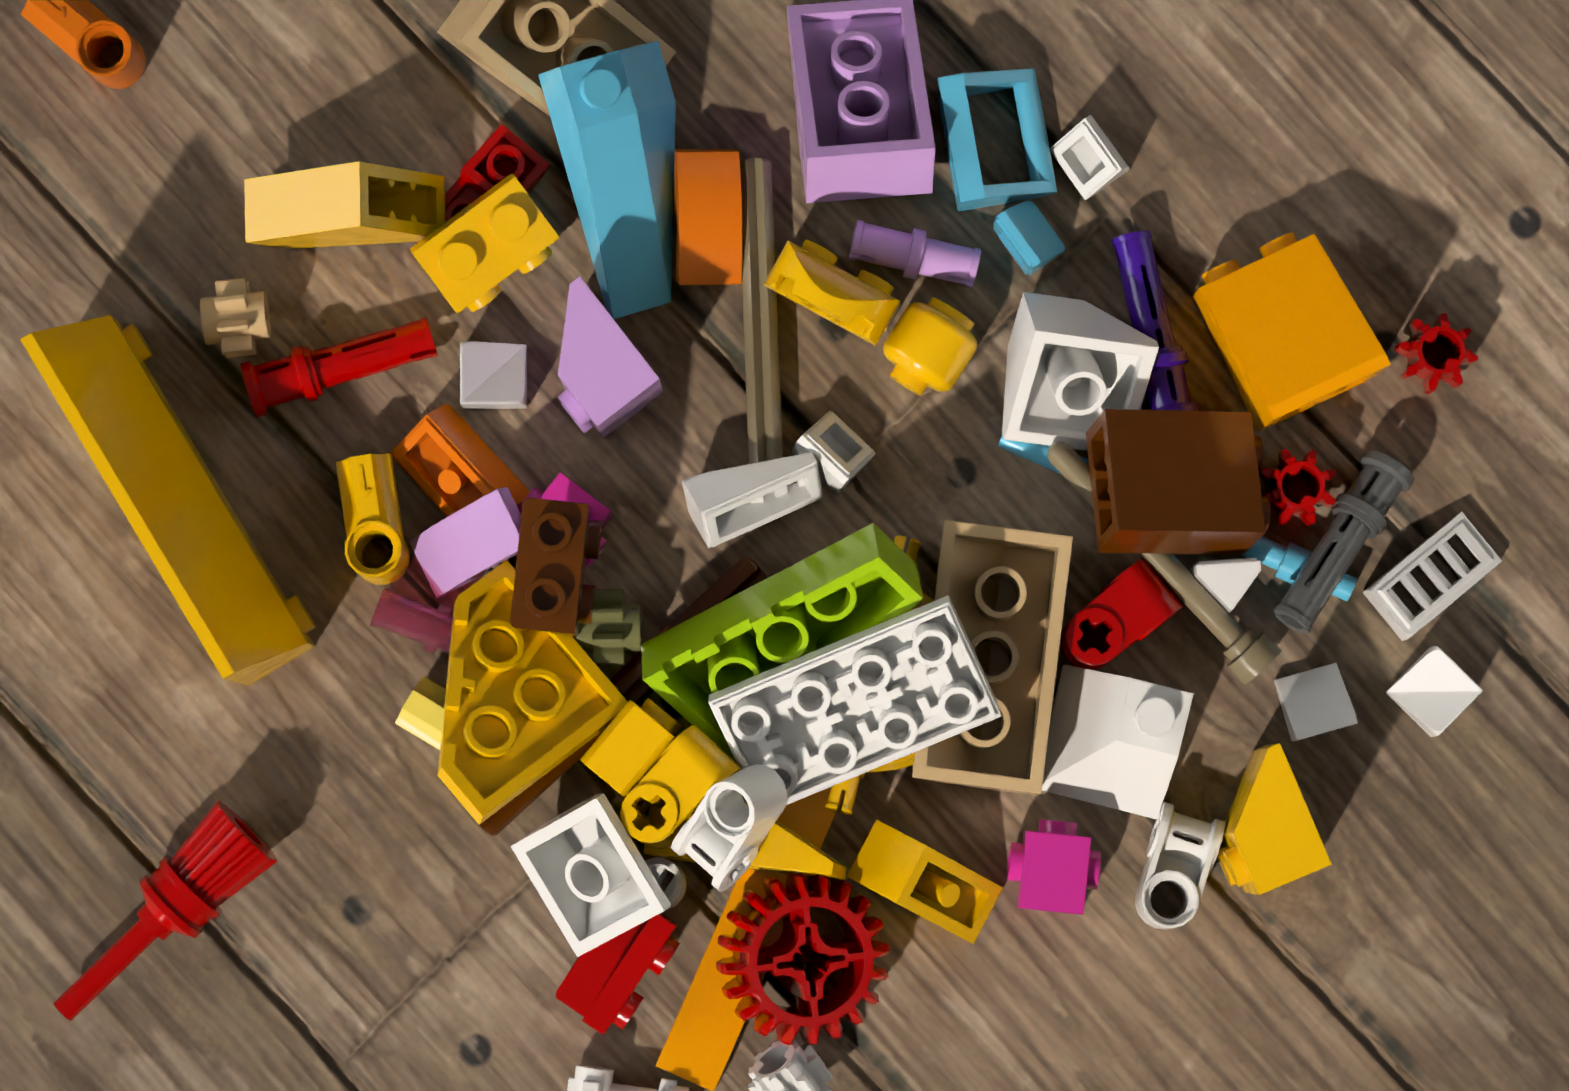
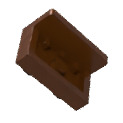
[510,498,602,637]

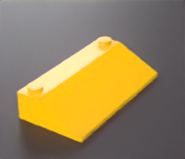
[20,315,316,686]

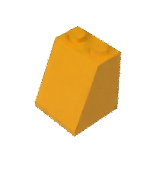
[1193,232,1391,432]

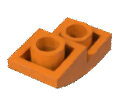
[673,149,742,285]

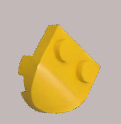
[764,240,900,346]

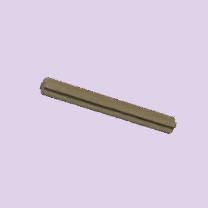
[740,157,783,464]

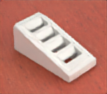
[682,452,823,548]
[1362,512,1502,641]

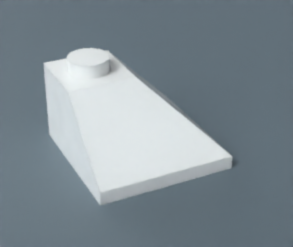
[1002,292,1159,451]
[1042,664,1194,819]
[511,793,671,957]

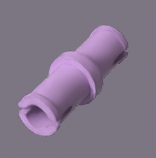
[848,220,981,288]

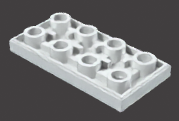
[708,595,1001,805]

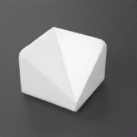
[460,341,527,409]
[1385,646,1483,737]

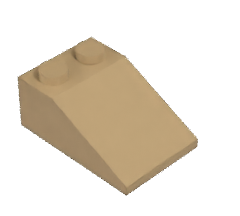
[437,0,676,117]

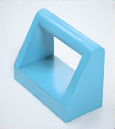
[936,68,1058,212]

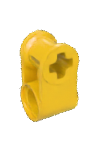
[620,725,743,849]

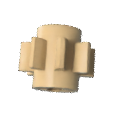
[200,277,271,358]

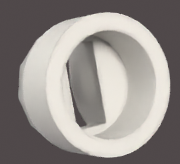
[645,857,686,910]

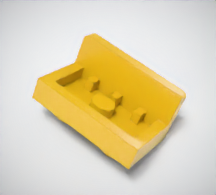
[409,173,560,314]

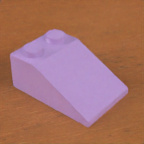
[787,0,935,203]

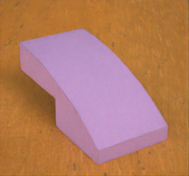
[409,487,521,598]

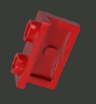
[555,913,680,1035]

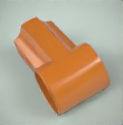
[20,0,146,89]

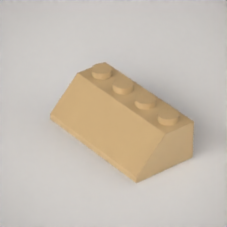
[912,520,1073,795]

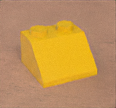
[1217,743,1332,895]

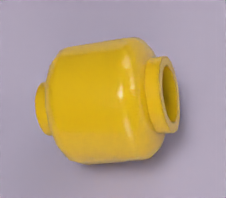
[883,297,977,396]

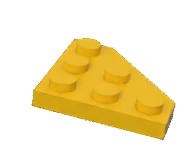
[437,560,628,825]

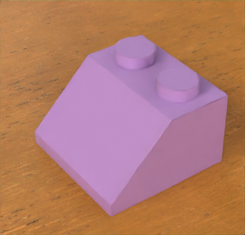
[557,276,663,439]

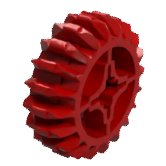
[716,871,890,1045]

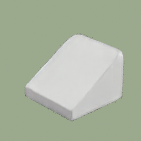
[1274,663,1358,741]

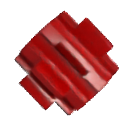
[1394,313,1478,394]
[1259,449,1336,526]

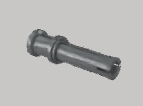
[1274,450,1415,634]

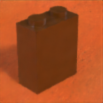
[1086,409,1270,555]

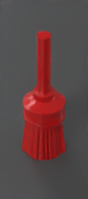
[53,800,278,1021]

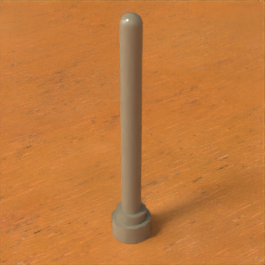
[1047,442,1282,685]

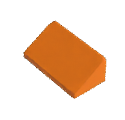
[390,404,530,517]

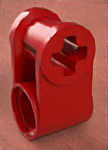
[1060,558,1184,670]

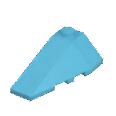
[538,41,676,319]

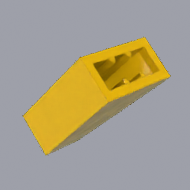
[244,161,445,249]

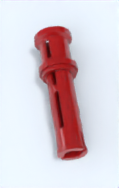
[240,317,438,418]

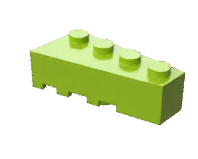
[641,523,923,760]

